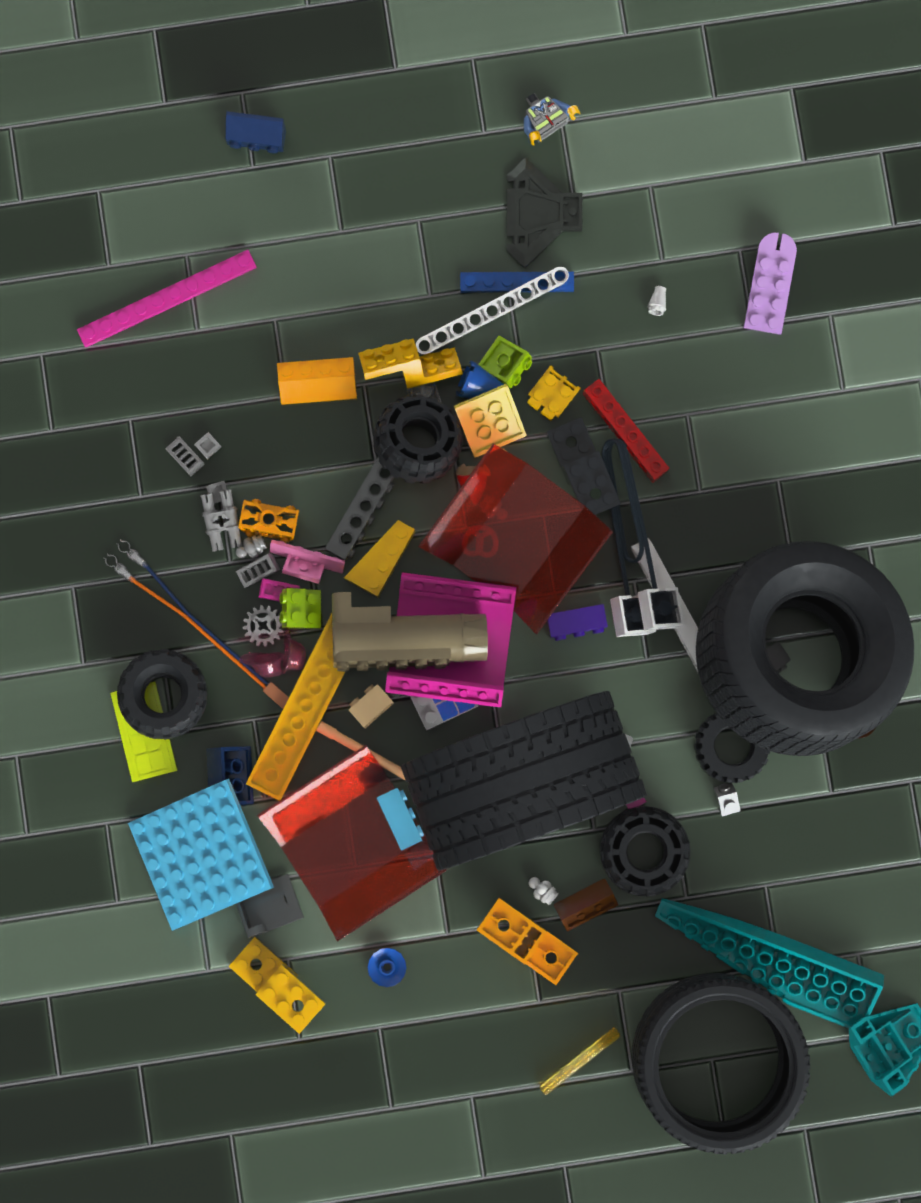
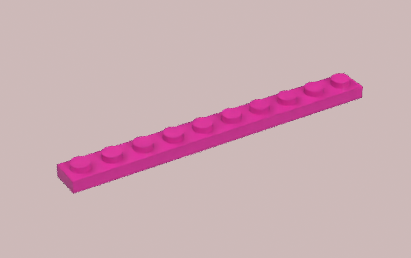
[77,250,257,348]

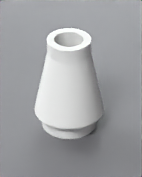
[647,286,666,316]

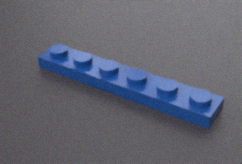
[460,272,574,293]

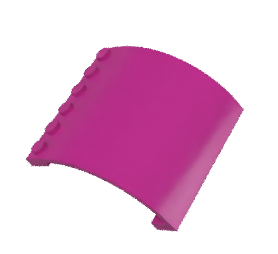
[385,572,516,707]

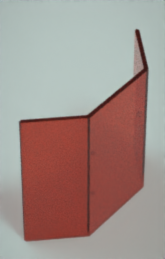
[418,443,613,634]
[257,745,447,942]

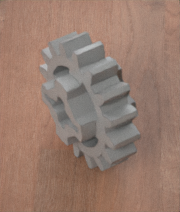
[243,605,284,647]

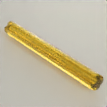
[540,1028,620,1095]

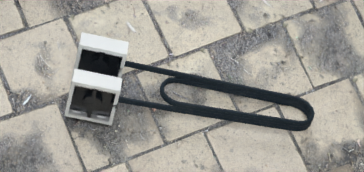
[602,439,684,637]

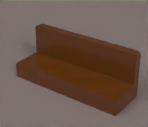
[554,879,618,932]

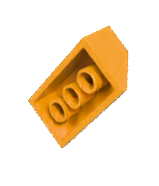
[277,357,357,405]

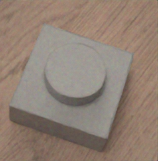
[194,432,221,460]
[206,480,228,503]

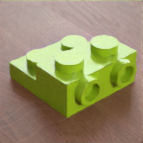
[478,336,532,389]
[280,588,321,629]

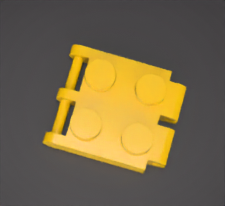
[527,365,581,421]

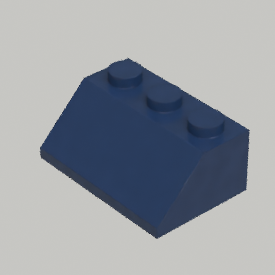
[225,111,286,153]
[206,746,254,805]

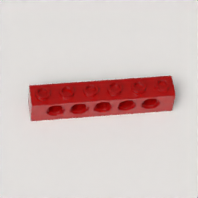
[583,379,670,483]

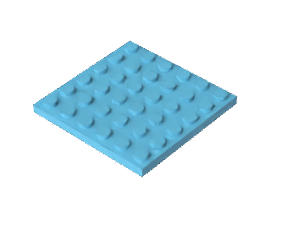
[128,779,274,931]

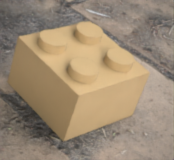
[349,684,394,729]

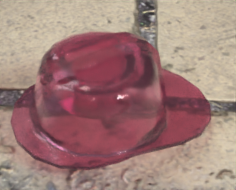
[282,628,306,674]
[239,652,285,677]

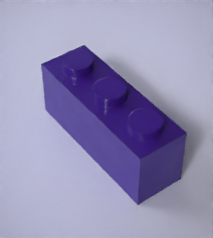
[546,604,608,641]

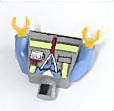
[524,93,581,145]

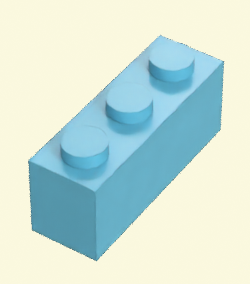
[377,788,424,851]

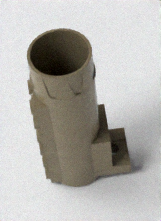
[332,592,488,672]

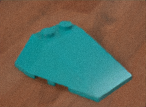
[849,1003,921,1096]

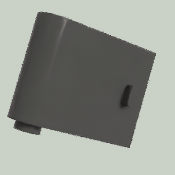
[236,874,304,939]

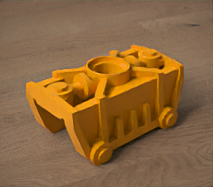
[238,499,300,544]

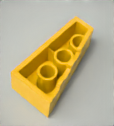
[344,520,415,598]

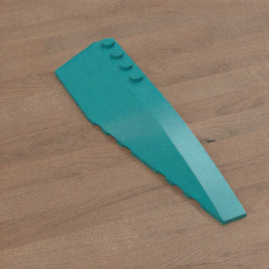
[655,898,884,1028]

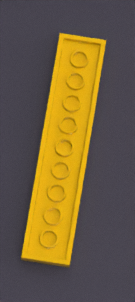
[246,614,345,801]

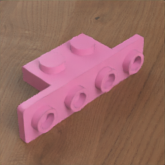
[270,540,345,584]

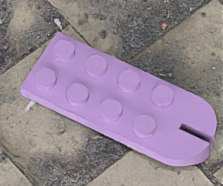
[743,233,797,335]

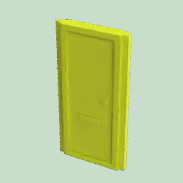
[110,681,178,782]

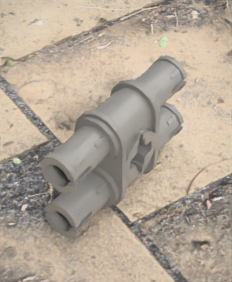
[200,489,243,552]

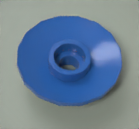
[368,948,407,987]

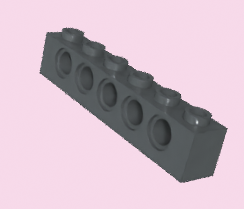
[325,457,395,562]

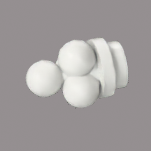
[529,877,558,905]

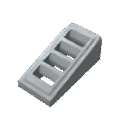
[165,436,205,477]
[236,553,280,588]

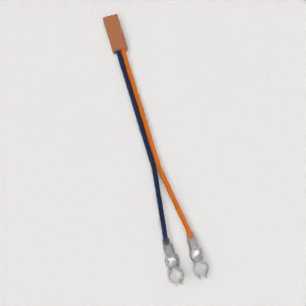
[104,539,289,709]

